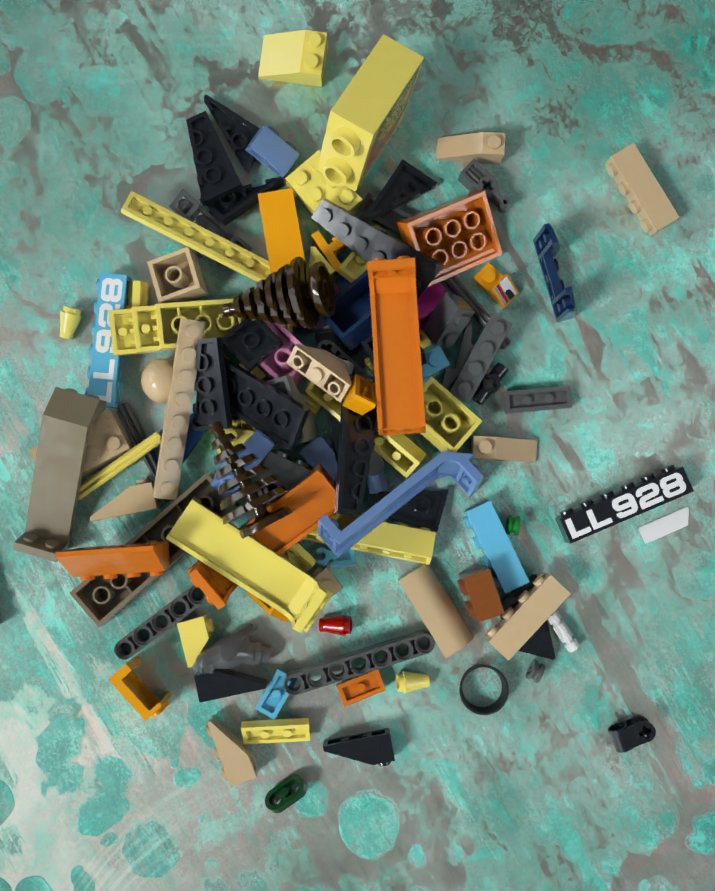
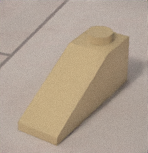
[436,132,505,164]
[470,436,537,462]
[90,479,161,522]

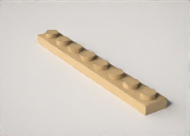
[152,318,205,500]

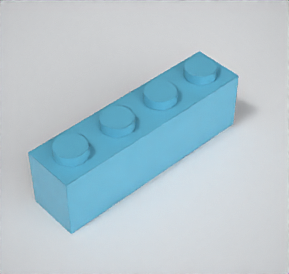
[463,500,529,594]

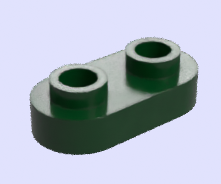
[265,774,308,813]

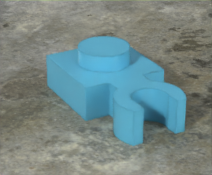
[316,548,356,568]

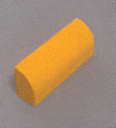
[258,188,305,273]

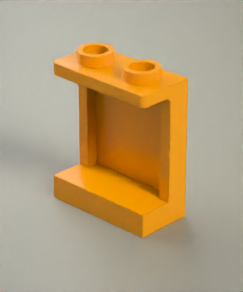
[108,655,172,721]

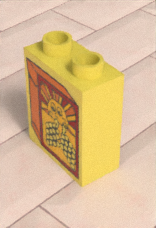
[317,34,424,191]

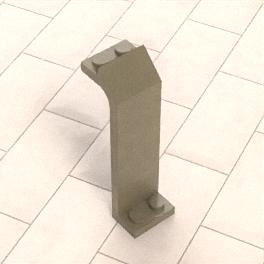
[13,387,107,562]

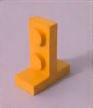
[311,230,348,276]

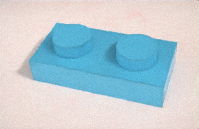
[255,668,297,720]

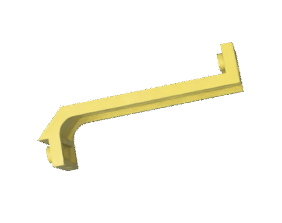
[166,496,333,633]

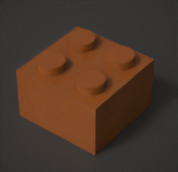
[457,566,505,622]

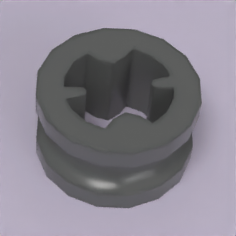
[526,660,545,683]

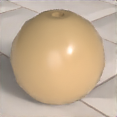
[141,359,174,404]

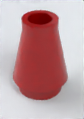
[319,614,352,636]

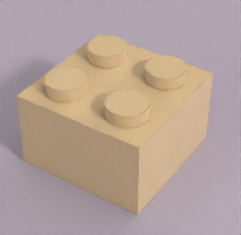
[147,247,208,303]

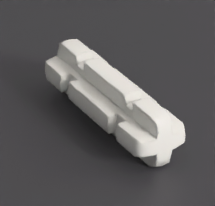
[547,610,579,653]

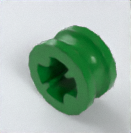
[505,515,520,536]

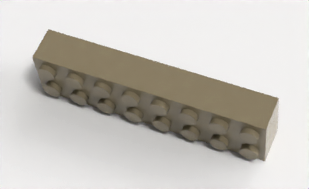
[70,472,240,627]

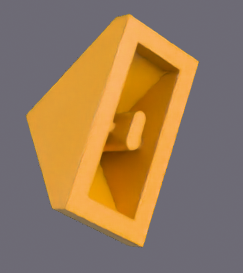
[342,374,376,415]

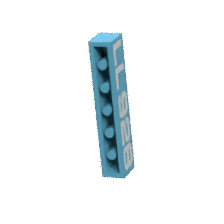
[85,272,132,409]

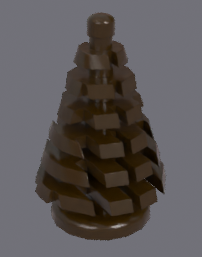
[222,256,336,329]
[209,421,292,539]

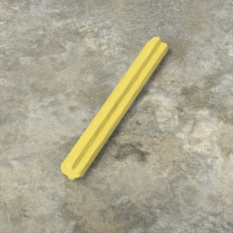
[78,432,162,500]

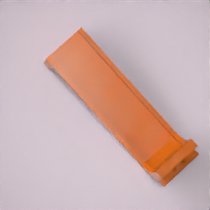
[367,256,426,436]
[186,463,336,610]

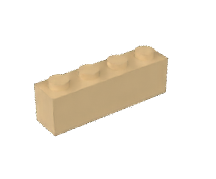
[605,143,680,237]
[486,573,571,661]

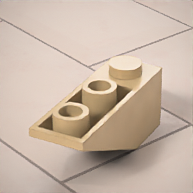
[206,716,259,787]

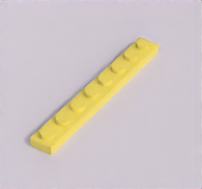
[121,191,271,282]

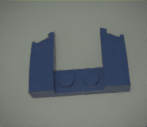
[533,223,577,323]

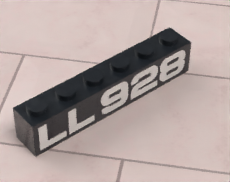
[555,464,694,544]

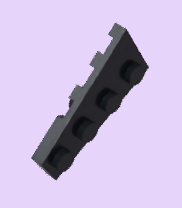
[186,111,243,206]
[191,337,233,431]

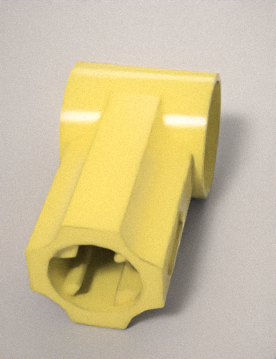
[125,281,149,309]

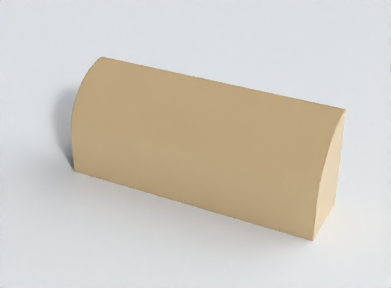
[398,564,474,658]

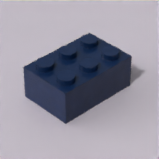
[321,271,372,351]

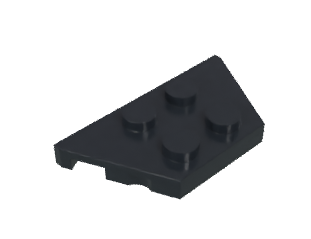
[499,574,556,660]

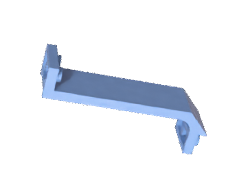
[318,451,484,558]

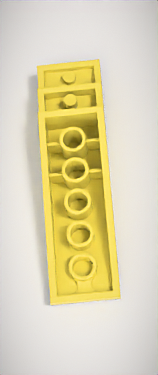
[108,299,293,356]

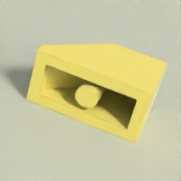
[177,613,214,668]

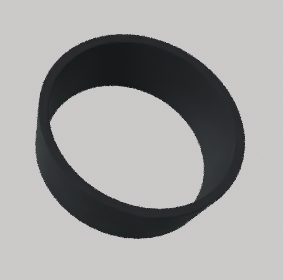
[459,664,509,715]

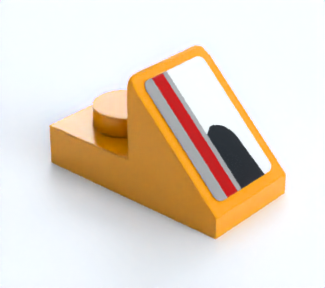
[472,262,519,309]

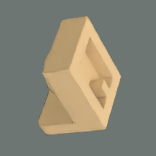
[310,566,343,598]

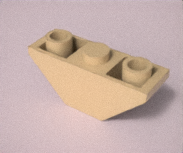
[287,344,352,403]

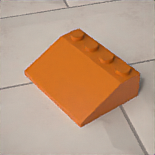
[397,191,503,287]
[55,541,171,581]

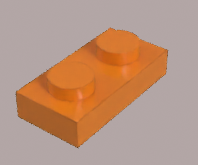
[336,669,386,707]

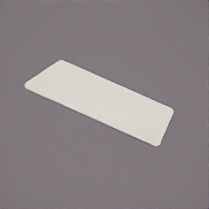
[638,507,689,544]

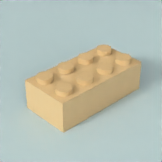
[29,409,135,477]

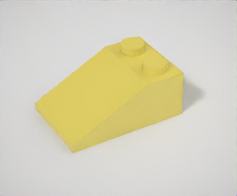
[258,30,328,87]

